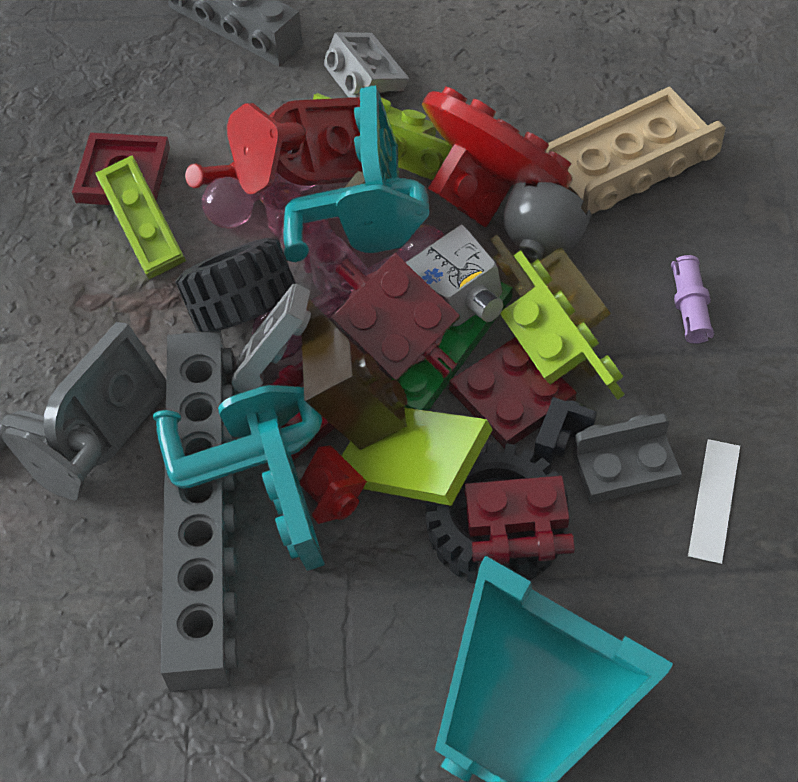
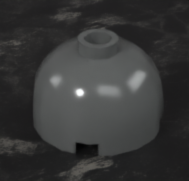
[504,182,592,260]

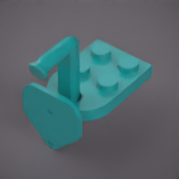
[283,85,430,262]
[153,385,325,571]

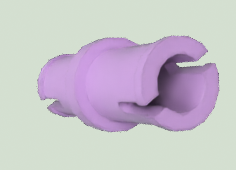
[671,255,714,344]

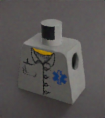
[406,224,503,326]

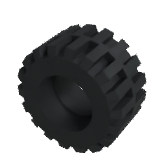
[175,238,296,332]

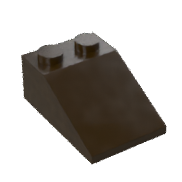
[301,299,407,450]

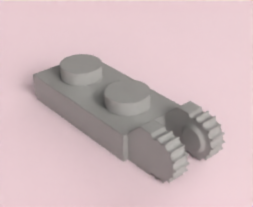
[231,283,311,393]

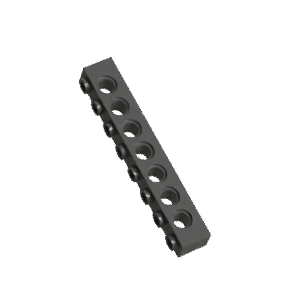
[161,330,239,692]

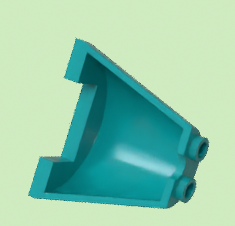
[435,556,673,782]

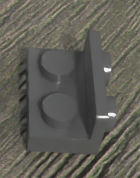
[573,414,682,504]

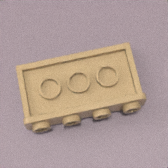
[546,86,725,214]

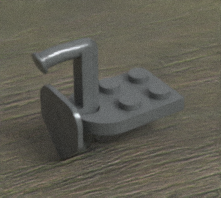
[0,322,166,501]

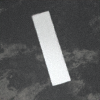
[688,439,740,564]

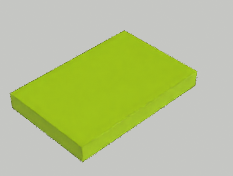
[342,408,492,506]

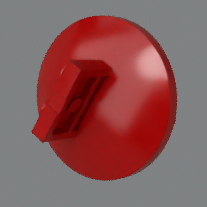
[422,86,573,228]

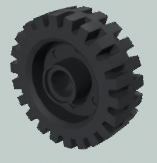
[426,443,569,584]

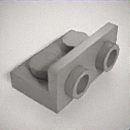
[324,32,409,98]

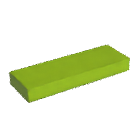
[95,155,186,280]

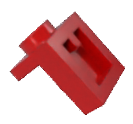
[300,445,367,524]

